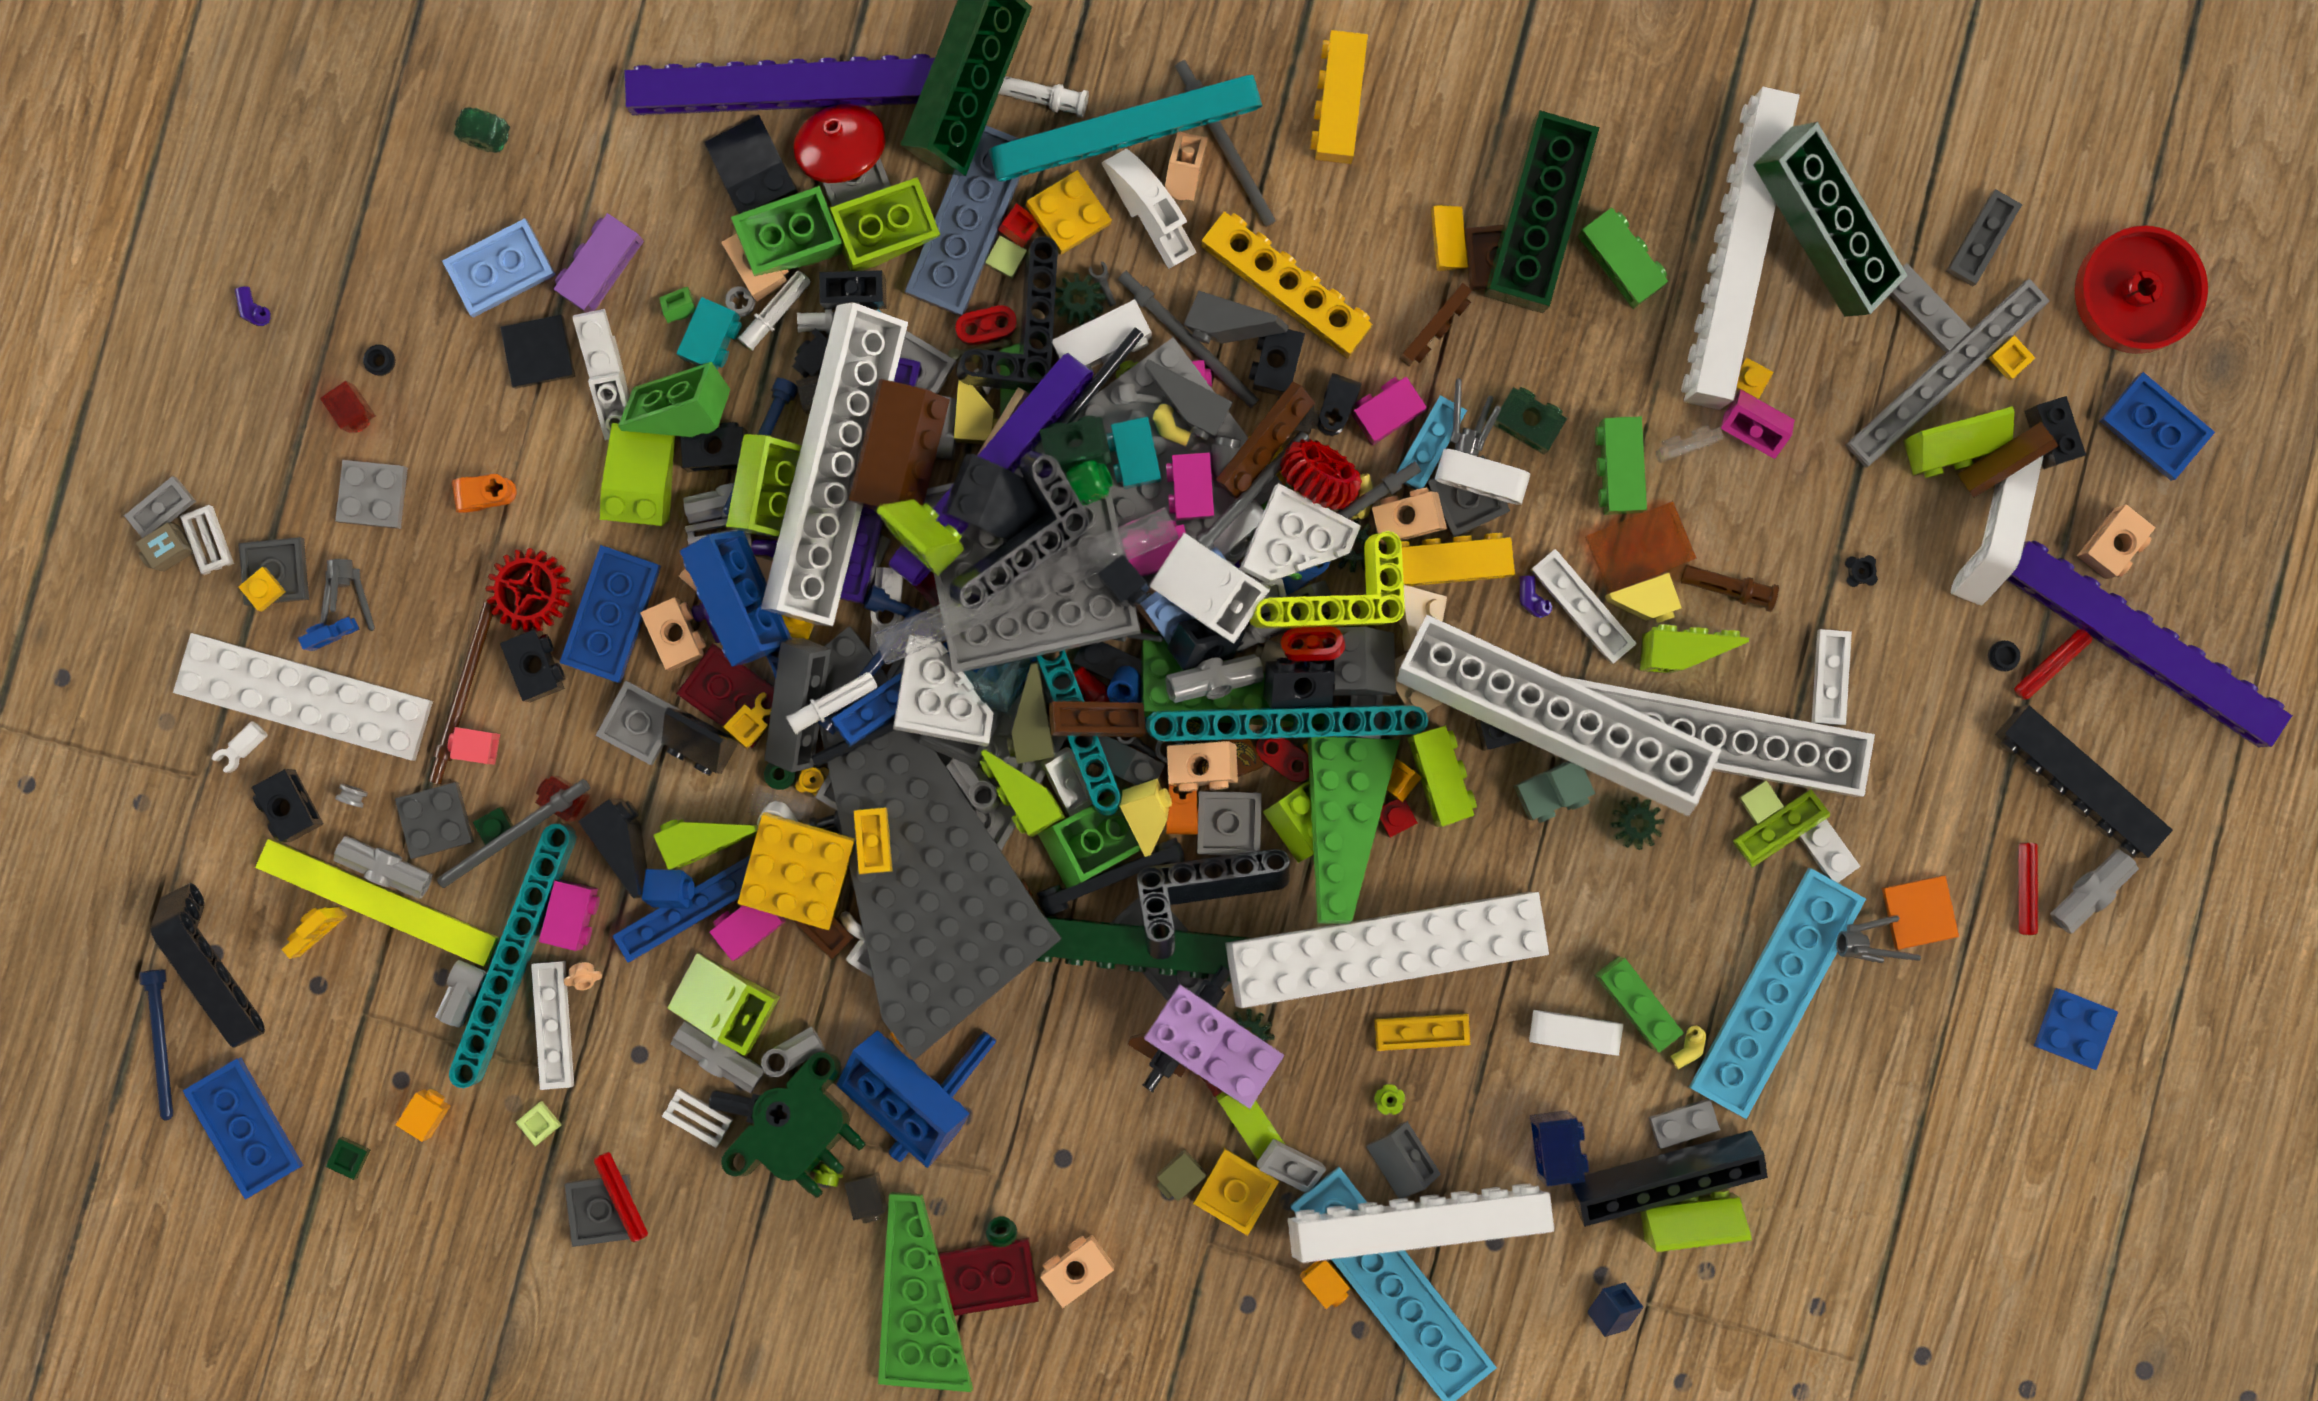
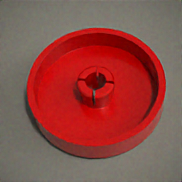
[2075,226,2208,354]

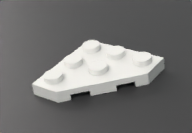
[1239,483,1361,583]
[893,635,994,747]

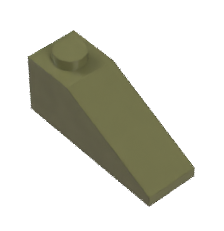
[1007,661,1055,764]

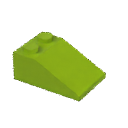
[830,177,941,271]
[599,422,675,526]
[876,499,964,577]
[653,819,758,870]

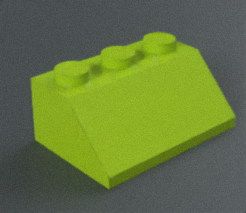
[1903,406,2015,478]
[726,434,802,538]
[1407,725,1477,827]
[1641,1189,1752,1252]

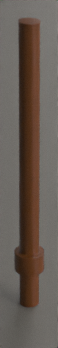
[429,602,496,785]

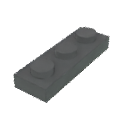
[1946,189,2023,287]

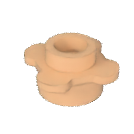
[564,962,602,990]

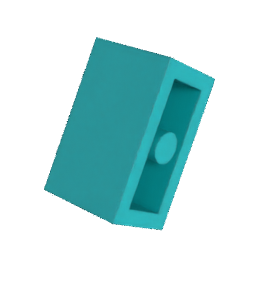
[676,297,742,370]
[1106,417,1161,489]

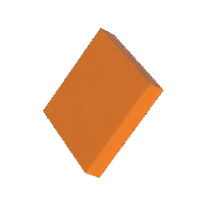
[1882,875,1959,950]

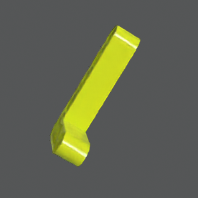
[1249,531,1405,629]

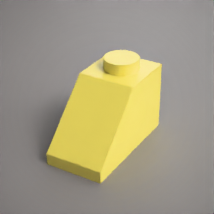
[954,380,999,445]
[1605,573,1682,623]
[1120,779,1172,857]

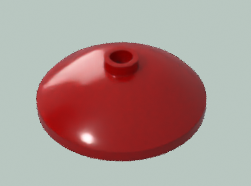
[793,104,885,183]

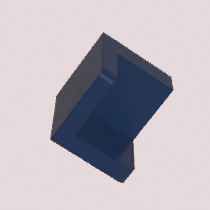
[1588,1282,1644,1337]

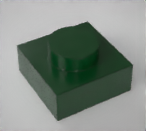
[473,807,513,845]
[325,1137,371,1180]

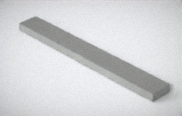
[1845,279,2050,468]

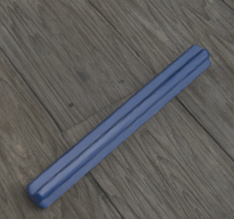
[888,1031,996,1162]

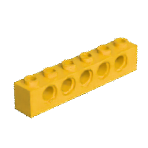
[1201,211,1373,359]

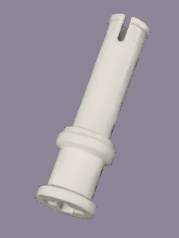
[999,76,1089,119]

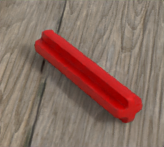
[2014,629,2093,700]
[2018,843,2038,935]
[594,1152,648,1242]

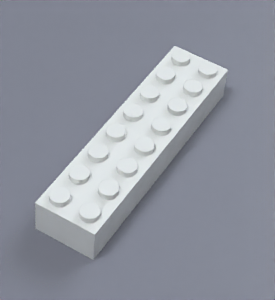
[1288,1184,1554,1263]

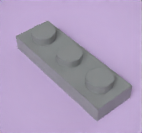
[1890,263,1972,353]

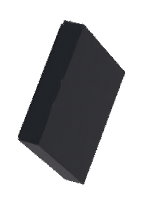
[500,315,575,389]

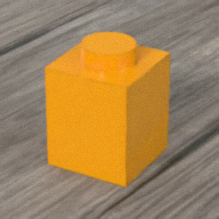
[395,1089,451,1142]
[1300,1260,1350,1309]

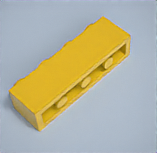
[1310,30,1368,164]
[1384,533,1515,586]

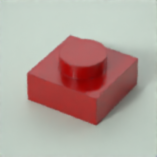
[998,203,1039,248]
[1379,799,1418,838]

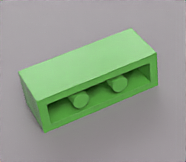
[1577,207,1668,309]
[1595,416,1647,515]
[1594,956,1684,1053]

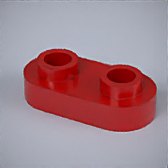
[955,305,1017,345]
[1281,626,1345,661]
[1256,738,1309,782]

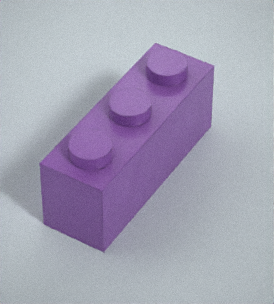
[554,213,644,313]

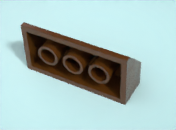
[849,379,950,511]

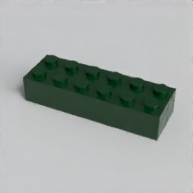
[901,0,1032,176]
[1484,110,1600,313]
[1753,122,1908,317]

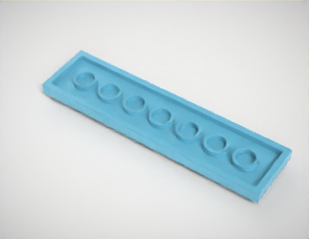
[1689,868,1866,1119]
[1290,1166,1497,1401]

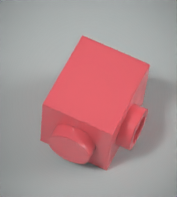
[447,727,500,765]

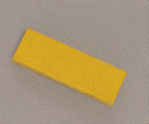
[1374,1013,1471,1051]

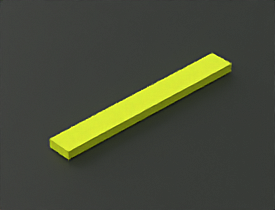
[255,839,499,967]

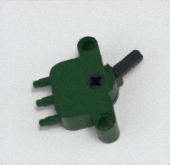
[709,1052,865,1198]

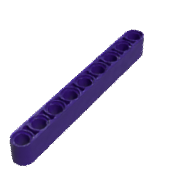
[889,353,1093,586]

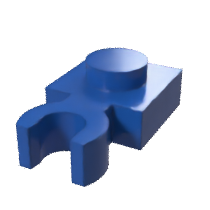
[298,617,360,651]

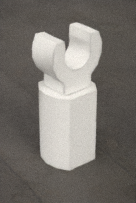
[212,721,268,773]

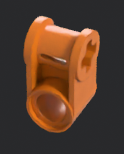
[452,474,517,513]
[1166,784,1198,835]

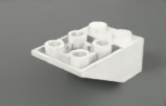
[1149,533,1270,643]

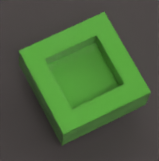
[659,286,696,323]

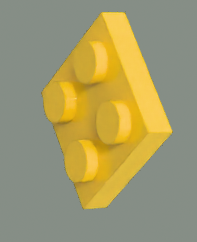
[1026,170,1112,255]
[1193,1148,1279,1236]

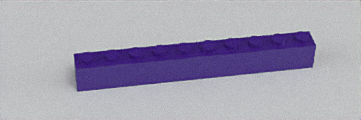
[625,54,935,115]
[2006,541,2293,748]

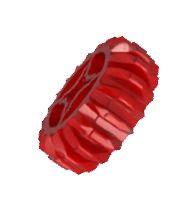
[1280,439,1362,510]
[485,548,572,632]

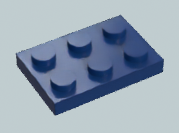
[2099,372,2215,481]

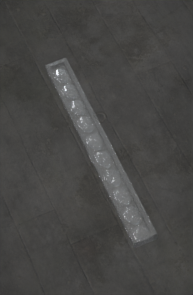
[873,507,1179,665]

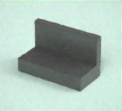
[1366,1121,1441,1199]

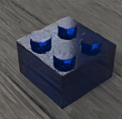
[1530,1110,1589,1186]

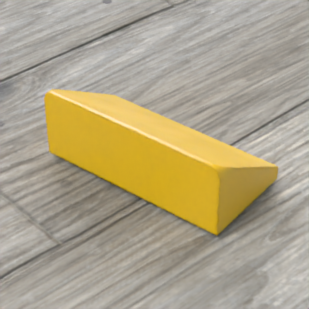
[1431,205,1468,271]

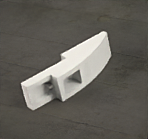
[1101,149,1197,269]
[573,309,629,440]

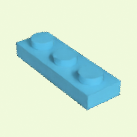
[1396,395,1467,490]

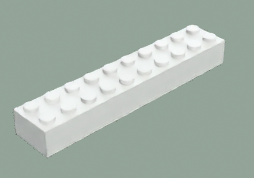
[1681,87,1800,410]
[761,302,908,626]
[1397,615,1721,816]
[1564,677,1875,797]
[1225,892,1549,1008]

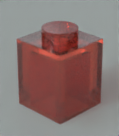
[320,381,376,433]
[535,776,590,822]

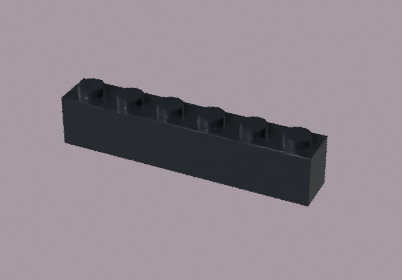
[1995,705,2173,858]
[1569,1130,1768,1227]

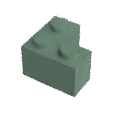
[1513,761,1596,823]

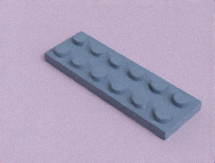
[905,126,1021,316]

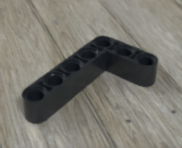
[956,236,1058,392]
[949,451,1089,610]
[1137,849,1290,959]
[150,883,265,1048]

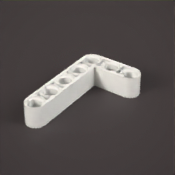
[1951,456,2043,606]

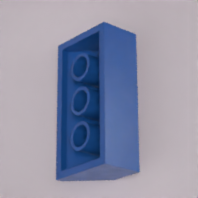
[680,530,792,667]
[836,1030,970,1168]

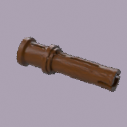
[1681,564,1779,612]

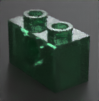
[1493,387,1567,455]
[1040,416,1112,473]

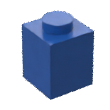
[642,869,695,909]

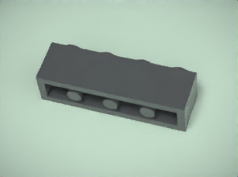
[764,638,831,773]

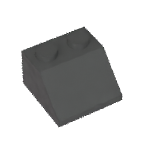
[1332,627,1396,696]

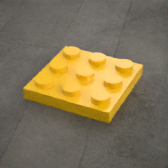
[737,812,855,930]

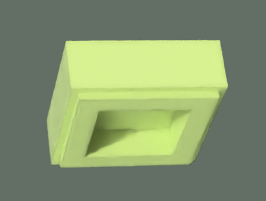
[985,236,1027,279]
[1738,780,1784,824]
[515,1101,561,1146]

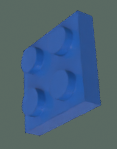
[2034,988,2118,1070]

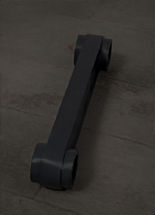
[1037,837,1185,917]

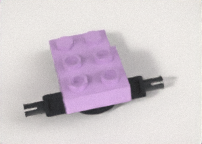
[1142,965,1285,1109]

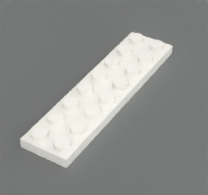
[173,633,433,761]

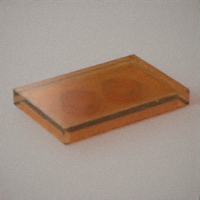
[1585,501,1697,594]

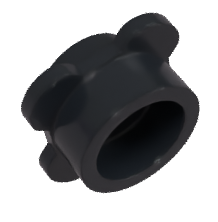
[1845,555,1878,587]

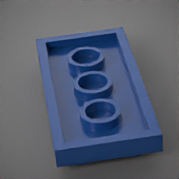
[559,545,661,683]
[183,1057,304,1200]

